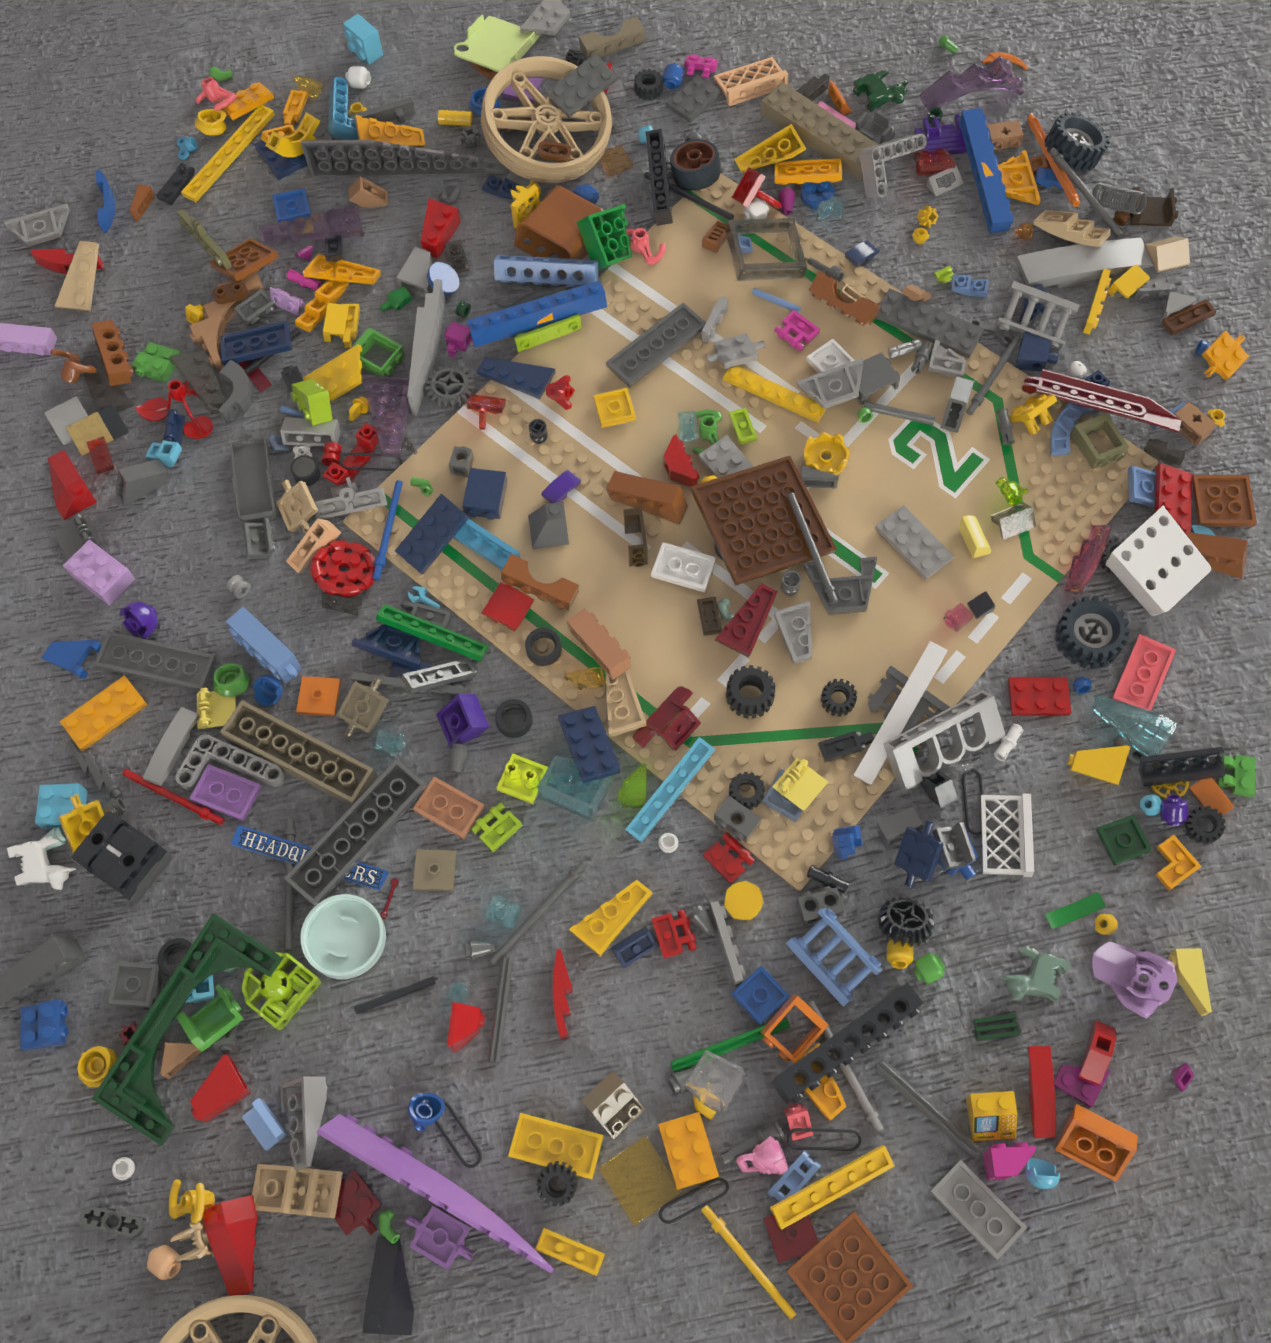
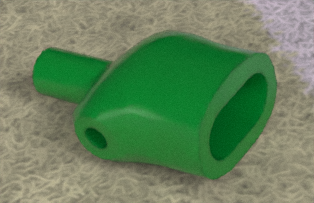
[380,286,412,312]

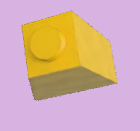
[1067,746,1130,785]

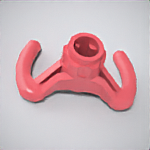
[195,77,236,111]
[626,228,666,265]

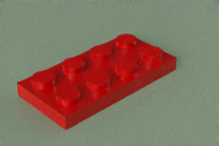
[1155,463,1192,535]

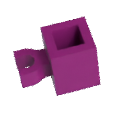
[444,322,472,358]

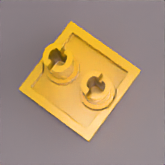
[1009,394,1057,435]

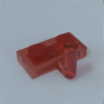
[467,394,506,430]

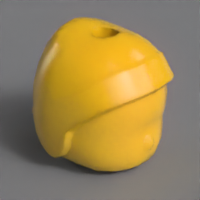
[1094,914,1118,935]

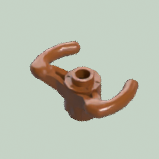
[50,349,96,383]

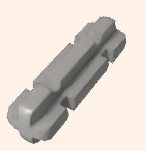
[888,339,922,358]

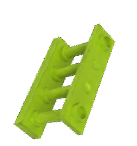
[514,290,582,353]

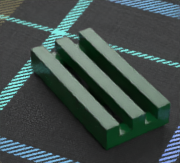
[973,1013,1020,1041]

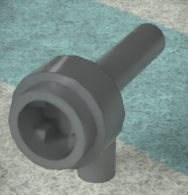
[807,257,844,284]

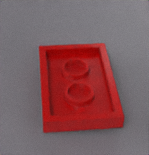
[1008,677,1071,716]

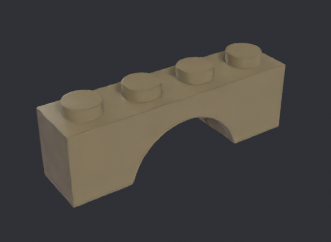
[579,16,645,60]

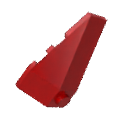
[48,450,97,520]
[202,1195,258,1296]

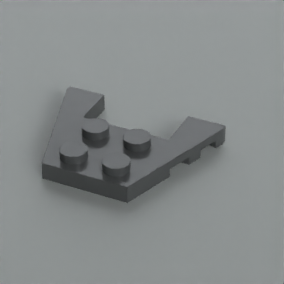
[803,557,877,615]

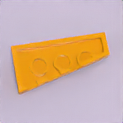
[303,254,381,285]

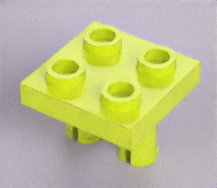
[497,753,549,804]

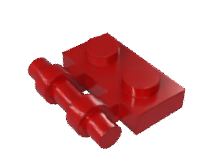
[703,832,756,885]
[651,910,697,959]

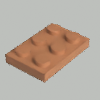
[413,777,485,840]

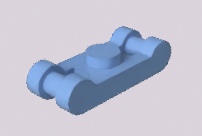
[768,1150,821,1202]

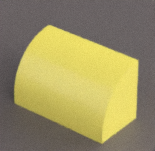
[958,516,991,559]

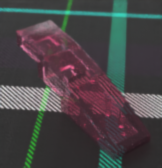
[1065,525,1112,592]

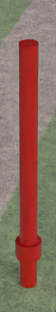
[122,769,225,826]

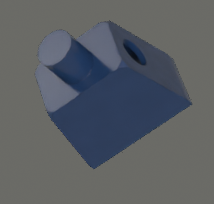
[1015,332,1059,371]

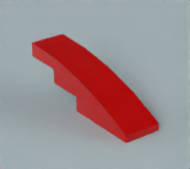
[553,948,573,1040]
[1027,1046,1056,1138]

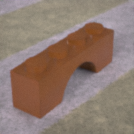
[809,271,881,326]
[501,554,579,611]

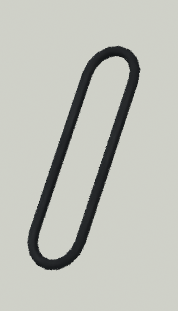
[339,453,403,471]
[962,769,983,835]
[435,1101,482,1168]
[787,1128,862,1151]
[659,1178,729,1224]

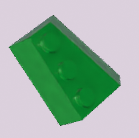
[576,204,632,270]

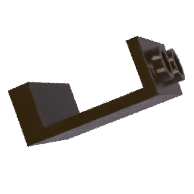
[1129,187,1178,226]
[623,507,648,567]

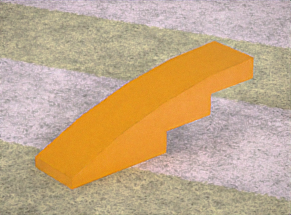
[295,280,349,333]

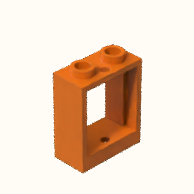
[761,994,829,1063]

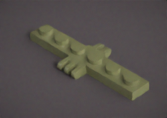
[177,209,232,270]

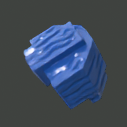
[831,825,863,859]

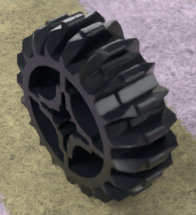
[878,896,934,947]

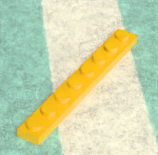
[181,105,275,203]

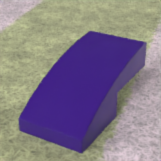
[541,470,581,503]

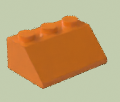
[1055,1104,1138,1182]

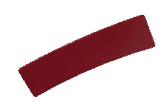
[238,360,272,392]

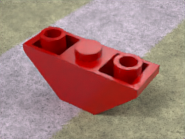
[663,434,700,487]
[1078,1020,1117,1086]

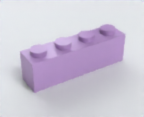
[0,323,57,355]

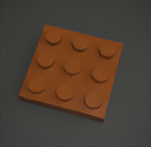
[209,238,279,282]
[1192,475,1257,527]

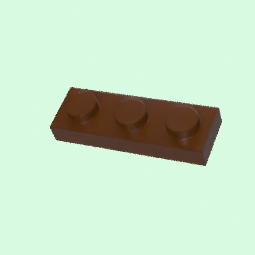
[1161,299,1217,336]

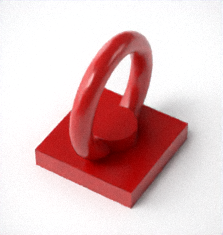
[732,167,782,209]

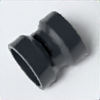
[529,419,548,444]

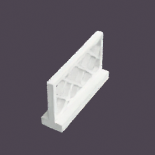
[981,794,1034,877]

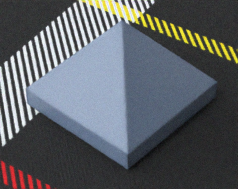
[267,435,290,452]

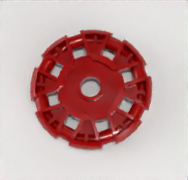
[310,540,375,597]

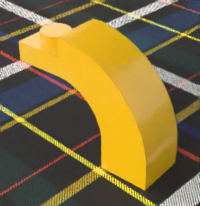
[265,112,320,157]

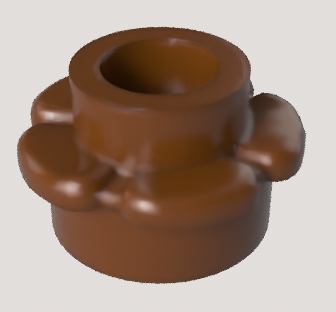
[1113,210,1130,226]

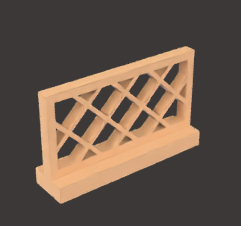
[714,57,788,106]

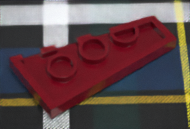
[714,583,778,657]

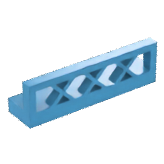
[453,519,520,570]

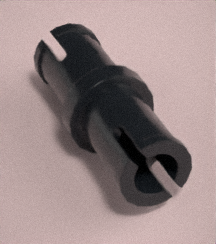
[807,865,849,894]

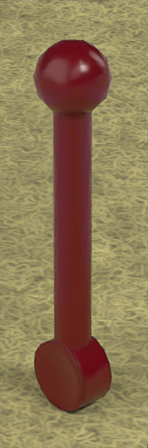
[380,878,399,919]

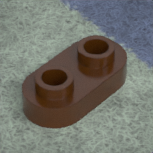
[537,141,571,162]
[212,282,248,304]

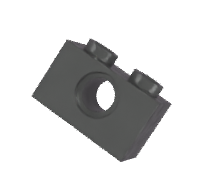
[714,796,761,843]

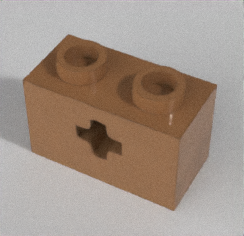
[986,120,1024,150]
[1174,402,1217,446]

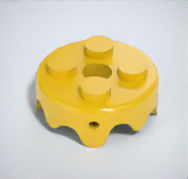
[803,432,850,475]

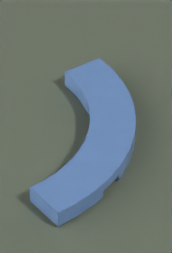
[1050,386,1110,456]

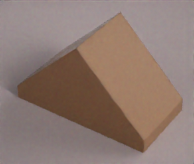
[160,1043,201,1079]

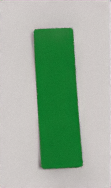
[1045,892,1106,929]

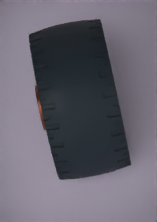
[670,139,721,191]

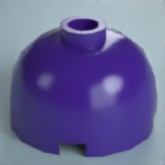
[119,602,158,639]

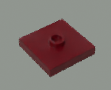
[763,1215,818,1263]

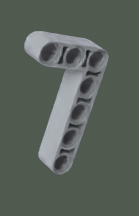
[860,134,927,199]
[175,734,286,791]

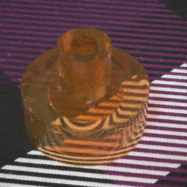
[1015,222,1033,240]

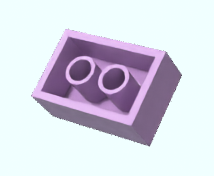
[63,540,136,606]

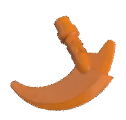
[982,52,1028,79]

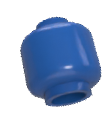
[662,63,685,89]

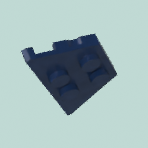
[352,624,420,670]

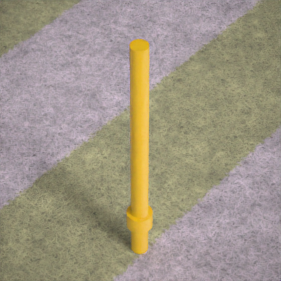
[701,1205,797,1320]

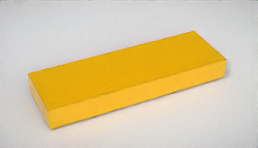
[535,1228,605,1276]

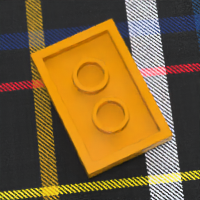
[220,82,274,120]
[658,1112,719,1190]

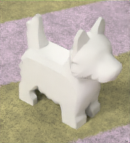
[7,836,76,890]

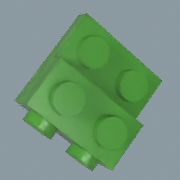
[131,342,182,383]

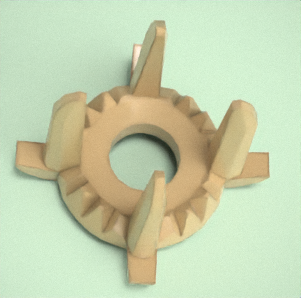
[170,1222,215,1261]

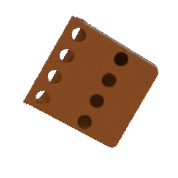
[514,186,604,275]

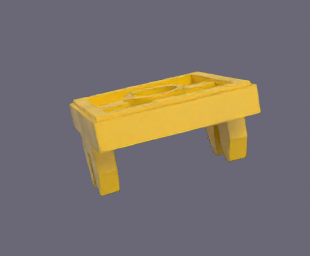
[511,184,540,228]

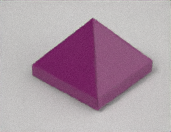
[294,245,313,261]
[1172,1063,1194,1092]

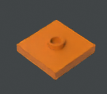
[296,676,341,717]

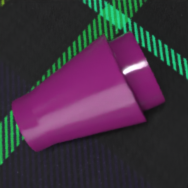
[778,188,795,215]

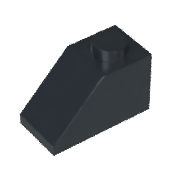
[920,770,958,807]

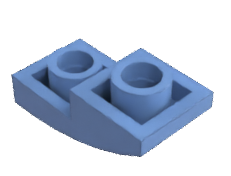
[951,275,989,297]

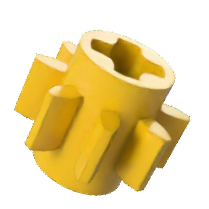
[916,206,938,228]

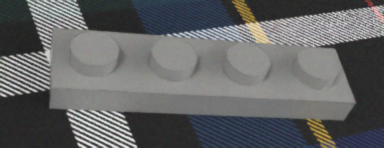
[710,901,746,986]

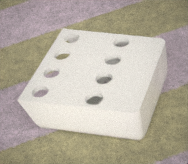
[1106,505,1211,616]

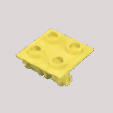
[197,688,236,730]
[772,758,828,811]

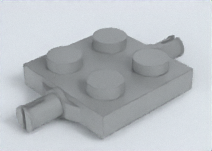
[706,333,765,369]

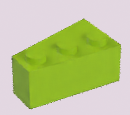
[291,379,333,426]

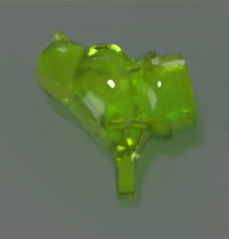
[995,477,1029,506]

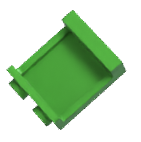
[176,984,244,1052]

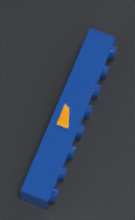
[959,108,1014,233]
[466,280,607,347]

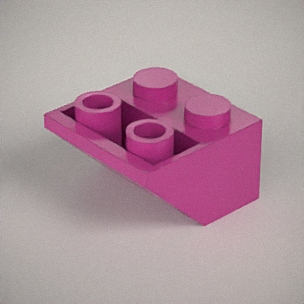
[982,1142,1036,1180]

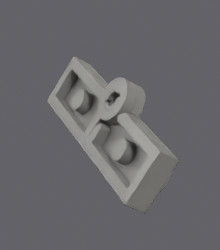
[314,487,387,520]

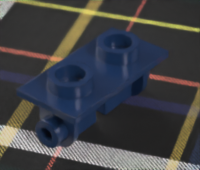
[163,409,185,446]

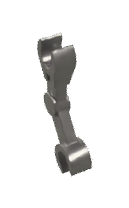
[972,319,1013,347]

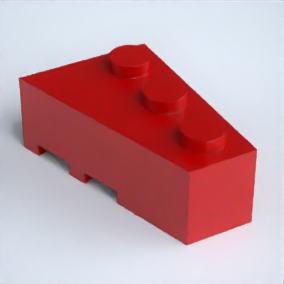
[421,198,461,259]

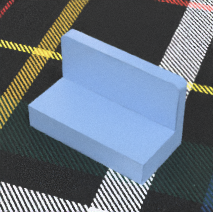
[242,1098,288,1151]

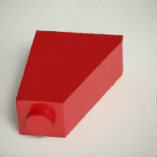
[190,1054,251,1123]

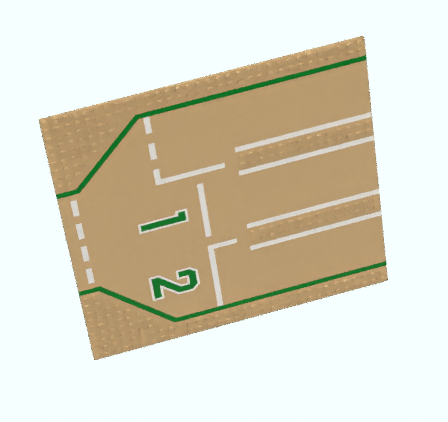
[343,173,1158,891]

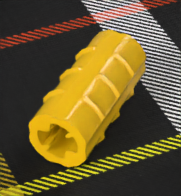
[438,109,472,127]

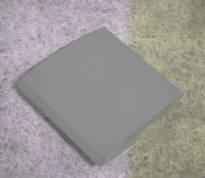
[44,396,88,445]

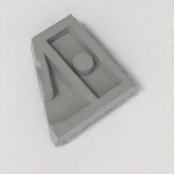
[928,340,967,378]

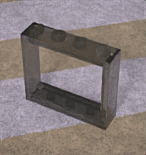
[725,218,807,281]

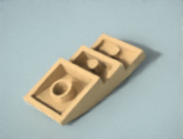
[1034,210,1111,247]
[252,1164,343,1218]

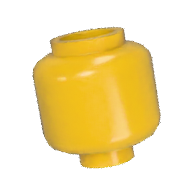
[886,940,914,969]

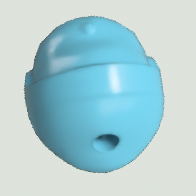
[638,125,653,144]
[1140,794,1162,816]

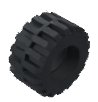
[726,665,776,719]

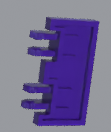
[914,114,967,158]

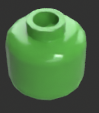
[913,953,946,984]

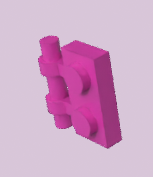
[774,310,820,351]

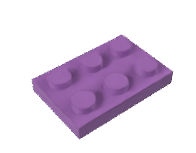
[189,764,262,822]

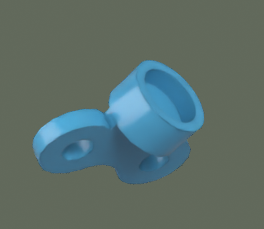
[177,136,198,160]

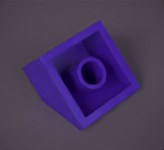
[436,694,490,748]

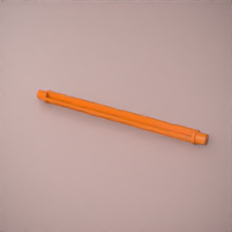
[1027,114,1080,207]

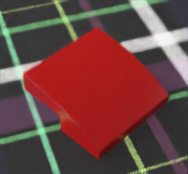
[481,582,534,632]

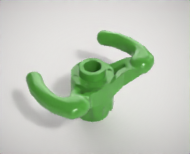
[691,410,722,455]

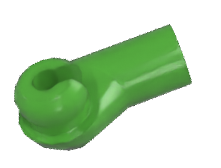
[209,67,233,81]
[378,1209,400,1244]

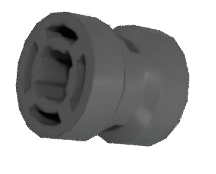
[781,570,801,596]

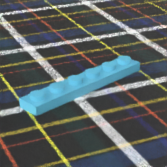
[625,737,715,843]

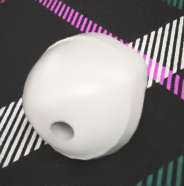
[1066,361,1087,380]

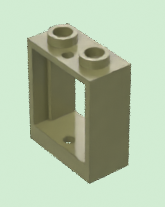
[1071,413,1129,469]

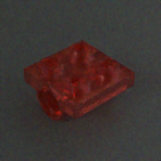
[914,148,955,176]

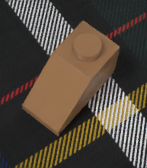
[349,176,388,207]

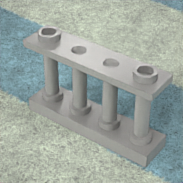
[995,281,1080,349]

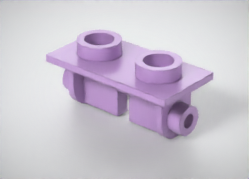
[270,287,305,316]

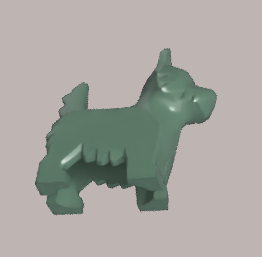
[1000,946,1071,1002]

